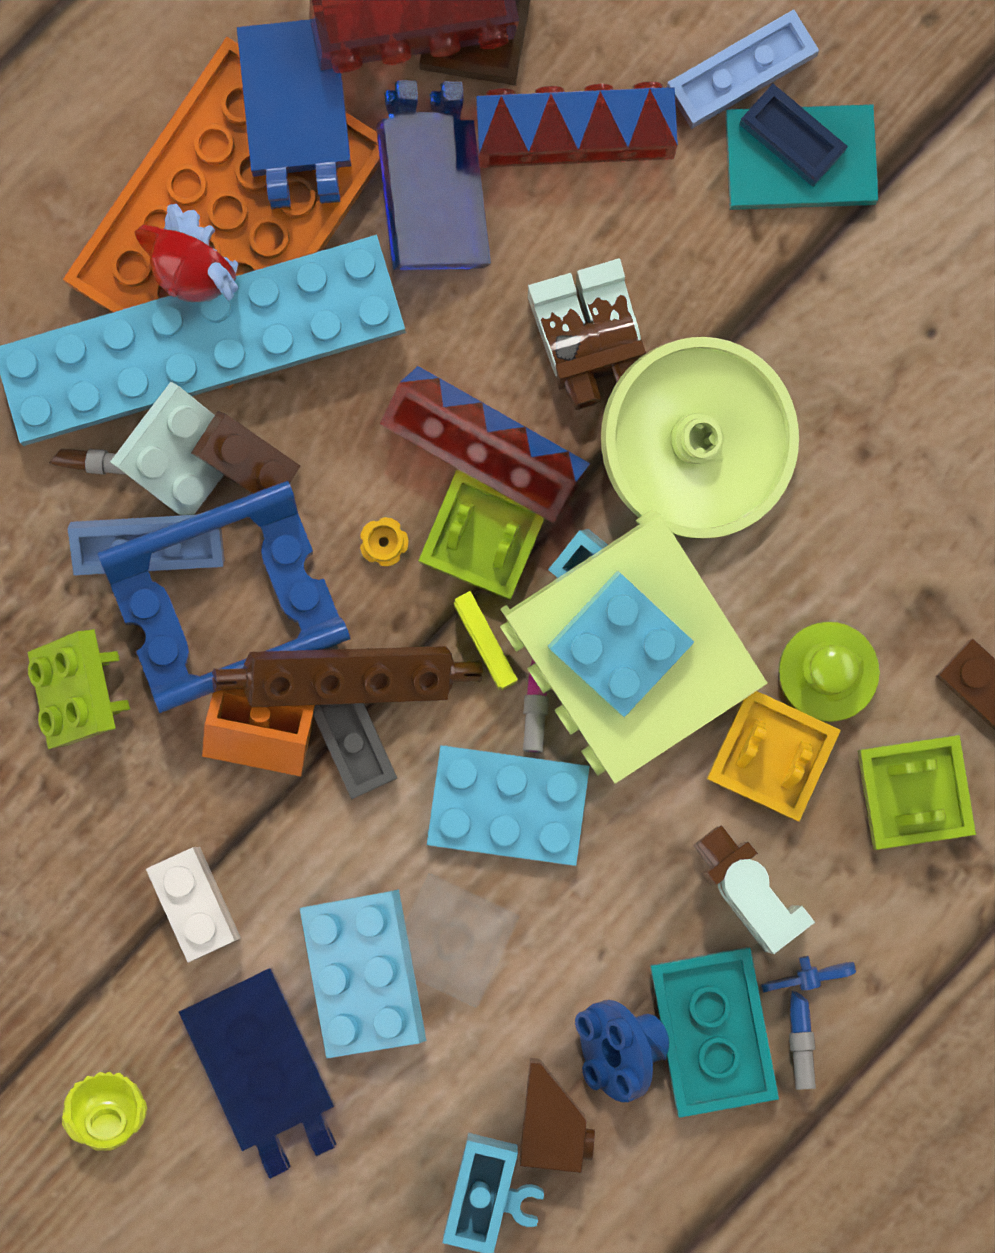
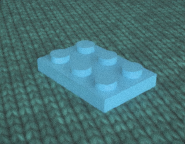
[427,745,590,866]
[299,890,427,1058]

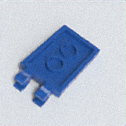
[237,17,351,209]

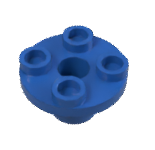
[575,1000,669,1102]

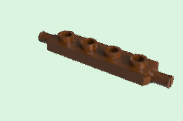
[212,646,483,707]

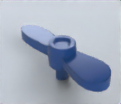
[761,956,856,993]

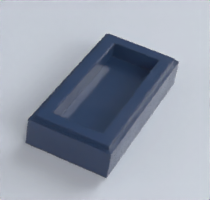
[739,83,848,187]

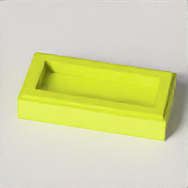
[454,591,518,691]

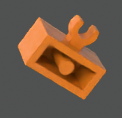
[202,689,315,777]

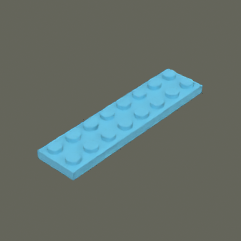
[0,235,406,446]

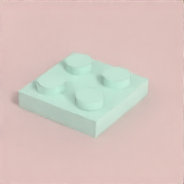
[110,382,223,515]

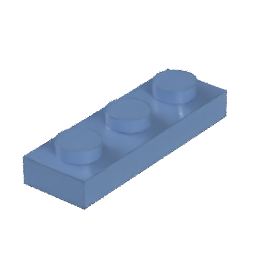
[68,514,225,575]

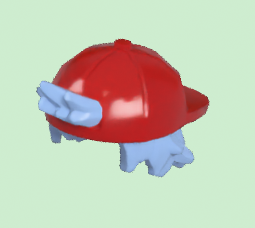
[134,204,238,302]

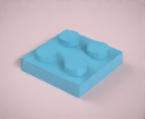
[548,571,694,717]

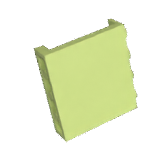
[500,509,768,784]

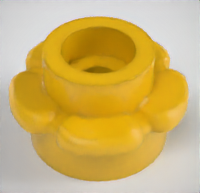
[360,517,409,567]

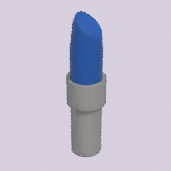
[789,991,816,1090]

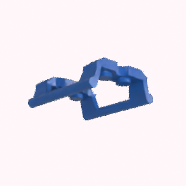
[97,481,351,713]

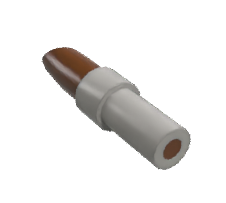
[49,449,126,475]

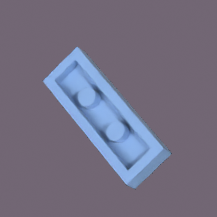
[667,9,819,129]

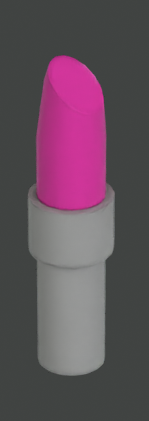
[523,659,549,753]

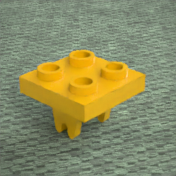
[706,691,841,822]

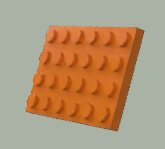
[63,37,392,389]

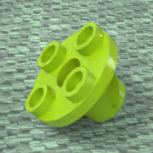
[778,622,880,722]

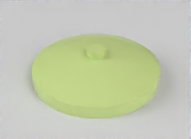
[601,337,799,539]

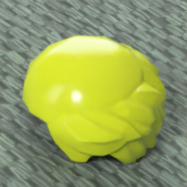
[62,1072,147,1151]

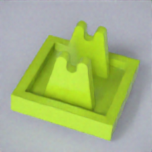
[418,470,549,601]
[28,629,130,749]
[857,735,976,850]

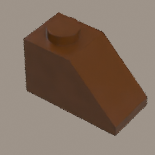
[519,1058,595,1173]

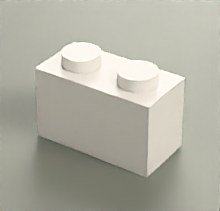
[146,847,241,962]

